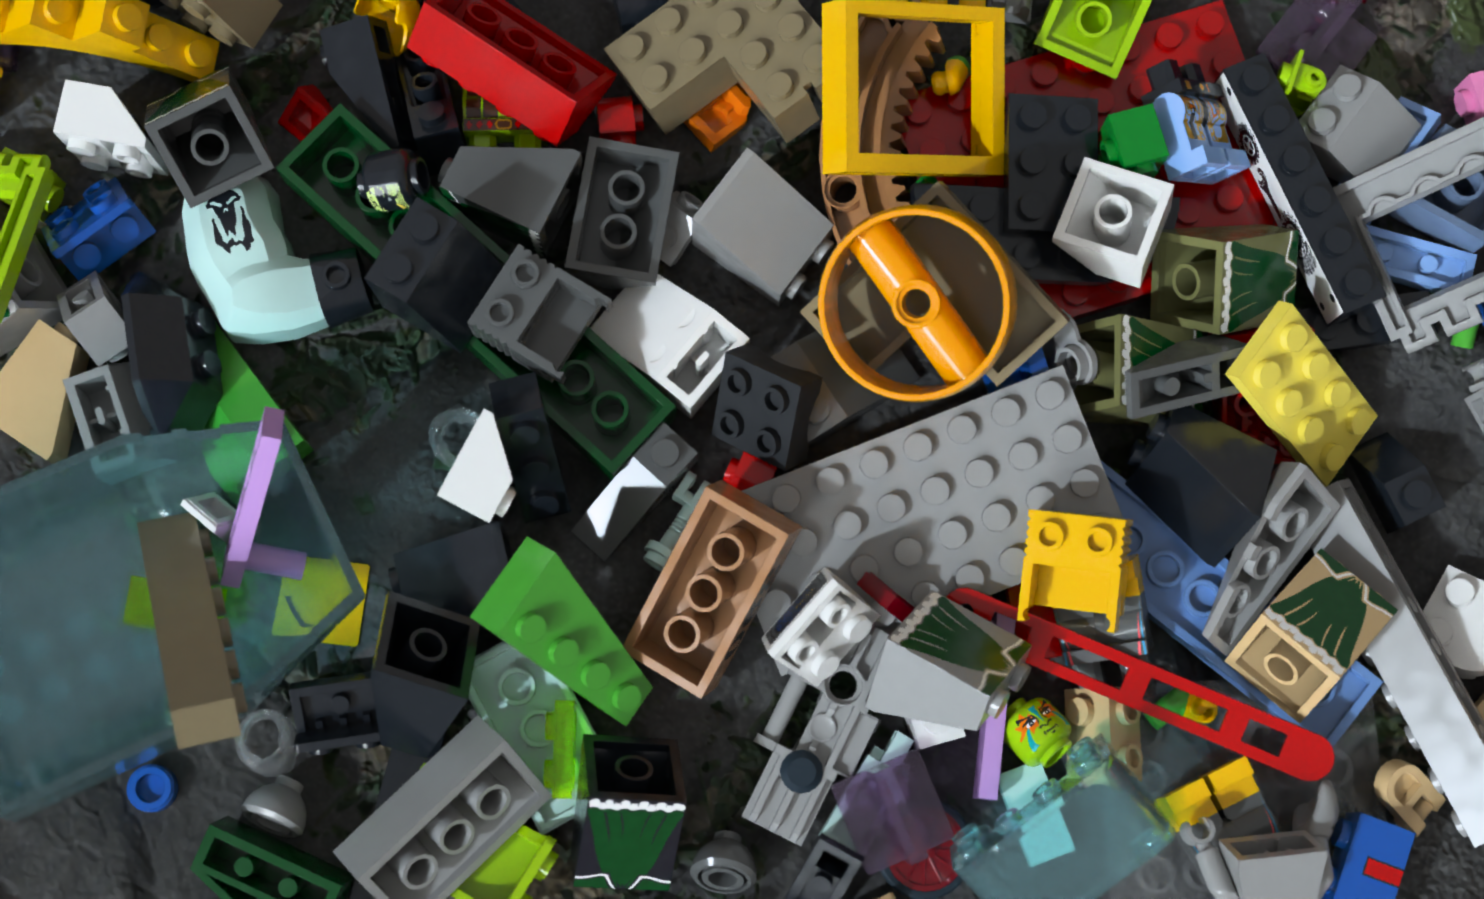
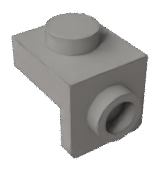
[661,191,703,267]

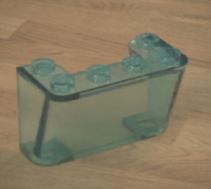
[950,733,1176,899]

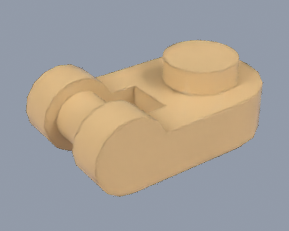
[1374,759,1446,837]

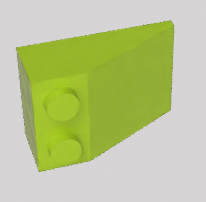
[1034,0,1152,79]

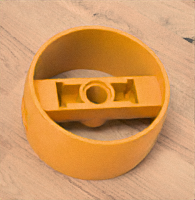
[818,204,1017,402]

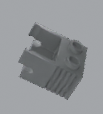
[467,243,613,384]

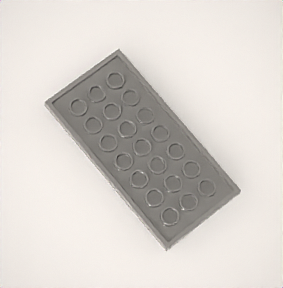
[742,365,1132,676]

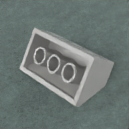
[332,715,552,899]

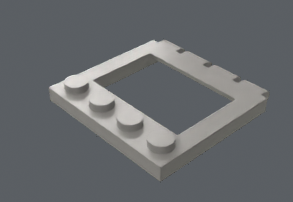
[1333,117,1484,354]

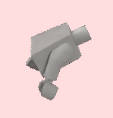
[1179,779,1339,899]

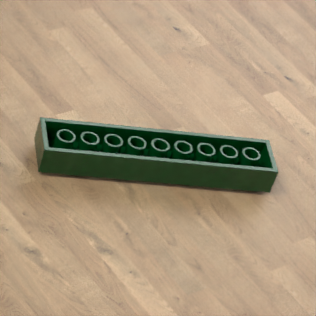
[275,103,677,480]

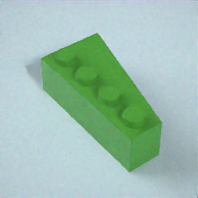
[470,537,653,727]

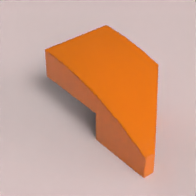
[683,83,751,153]

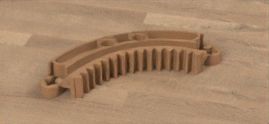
[819,0,946,340]

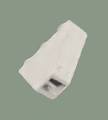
[590,274,750,419]

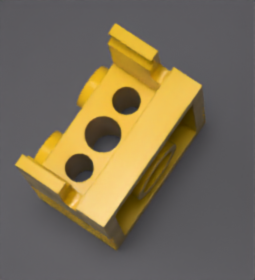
[1017,509,1134,633]

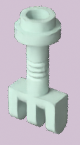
[643,470,711,572]

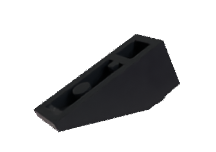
[319,15,418,152]

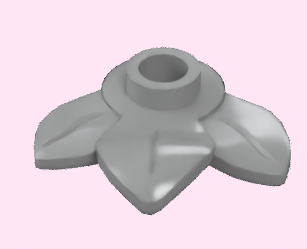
[1042,309,1098,392]

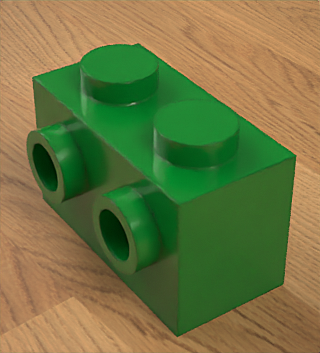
[1098,103,1169,178]

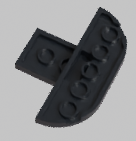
[910,93,1180,286]

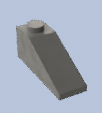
[1125,334,1246,419]
[571,422,698,563]

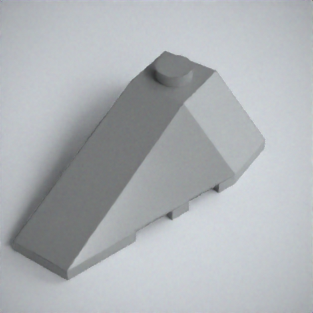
[1202,462,1341,656]

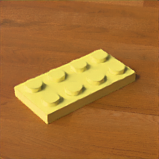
[1225,301,1378,487]

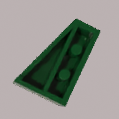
[190,816,355,899]

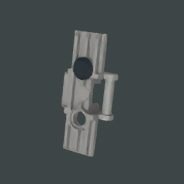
[741,626,890,846]

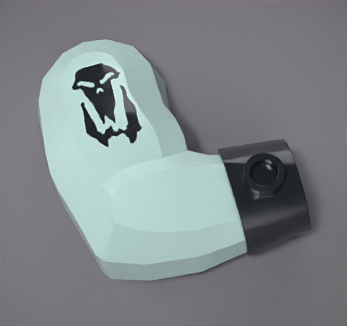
[182,176,375,345]

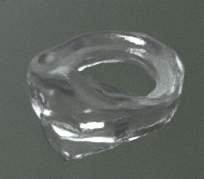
[429,408,480,467]
[235,708,299,777]

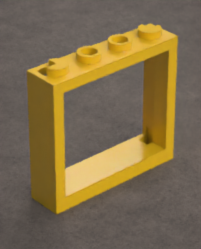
[822,0,1005,178]

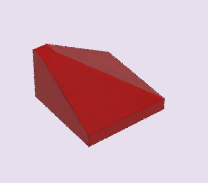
[278,84,333,141]

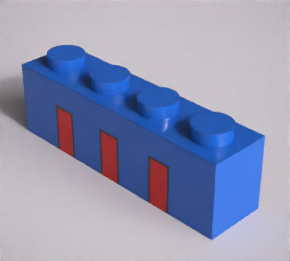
[1322,812,1416,899]

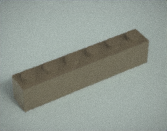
[137,512,248,749]

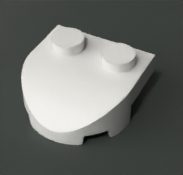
[1423,565,1484,679]

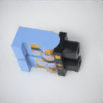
[1141,59,1251,185]

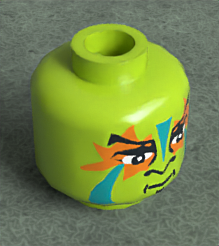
[1003,697,1072,768]

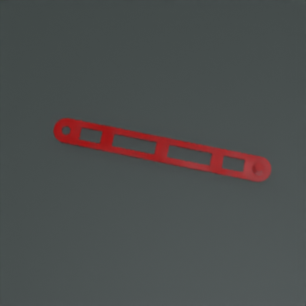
[946,587,1335,781]

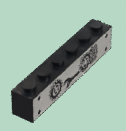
[1214,53,1387,327]

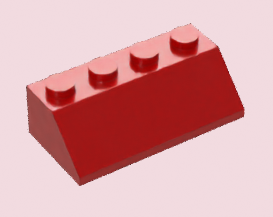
[407,0,617,147]

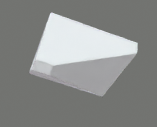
[180,492,236,544]

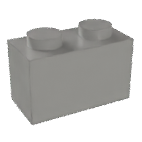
[56,270,128,367]

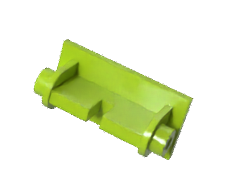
[1276,49,1327,117]

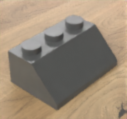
[564,136,680,289]

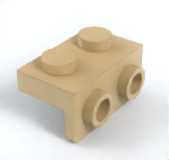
[1064,687,1143,784]

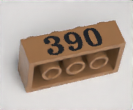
[623,480,803,699]

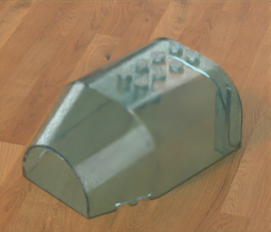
[0,421,365,822]

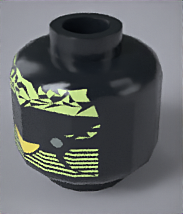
[357,148,430,212]

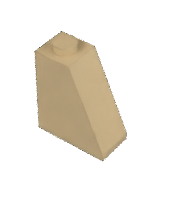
[0,319,90,468]

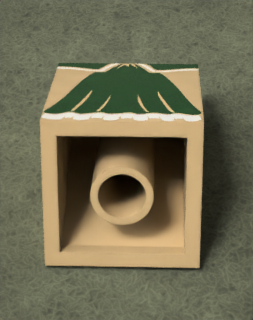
[1224,549,1398,724]

